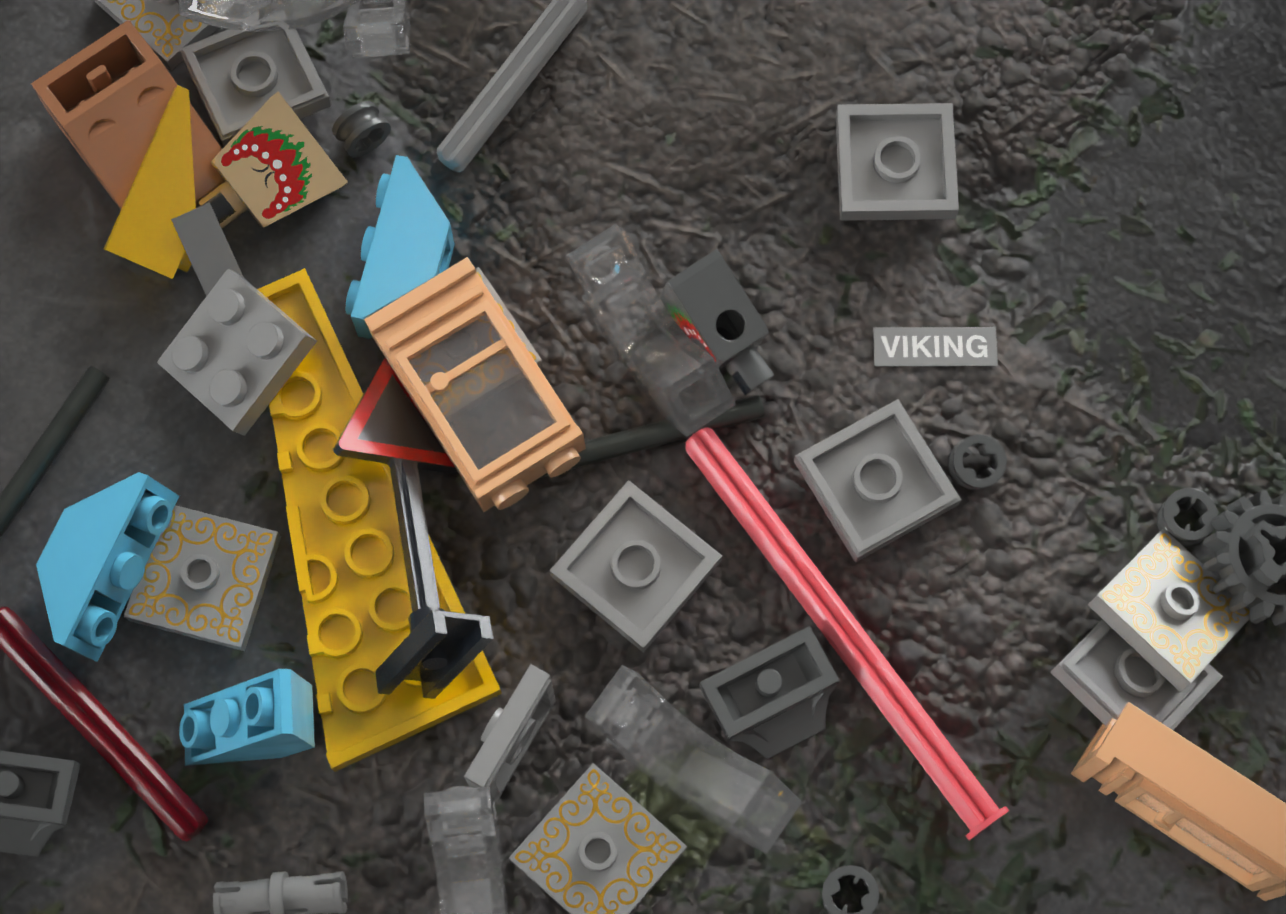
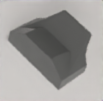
[699,626,840,759]
[0,750,81,857]

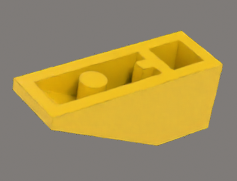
[104,85,196,279]

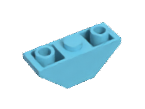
[345,155,455,339]
[36,472,179,662]
[179,669,315,766]

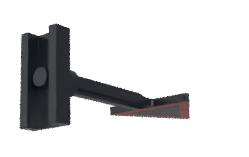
[333,358,493,699]

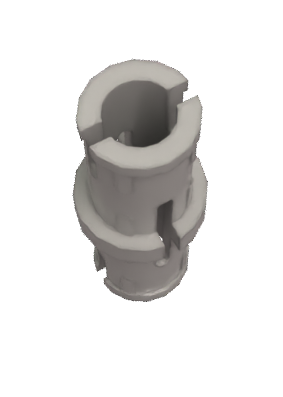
[213,871,348,914]

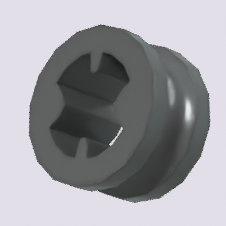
[332,101,391,158]
[948,434,1007,490]
[1157,488,1218,547]
[822,865,880,914]

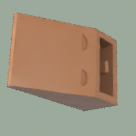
[31,20,225,209]

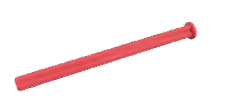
[685,427,1009,841]

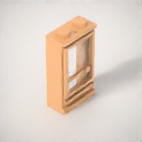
[364,257,586,512]
[1071,702,1286,901]

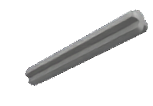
[436,0,587,173]

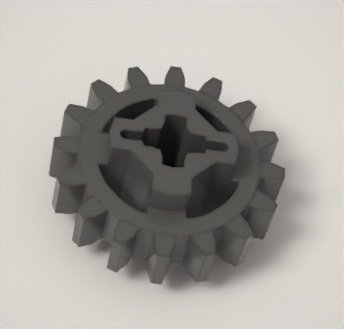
[1203,490,1286,626]

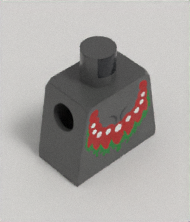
[655,249,774,396]

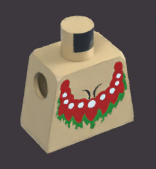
[198,92,348,228]

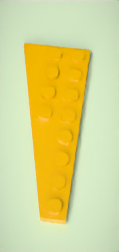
[257,268,502,772]

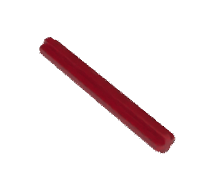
[0,606,208,842]

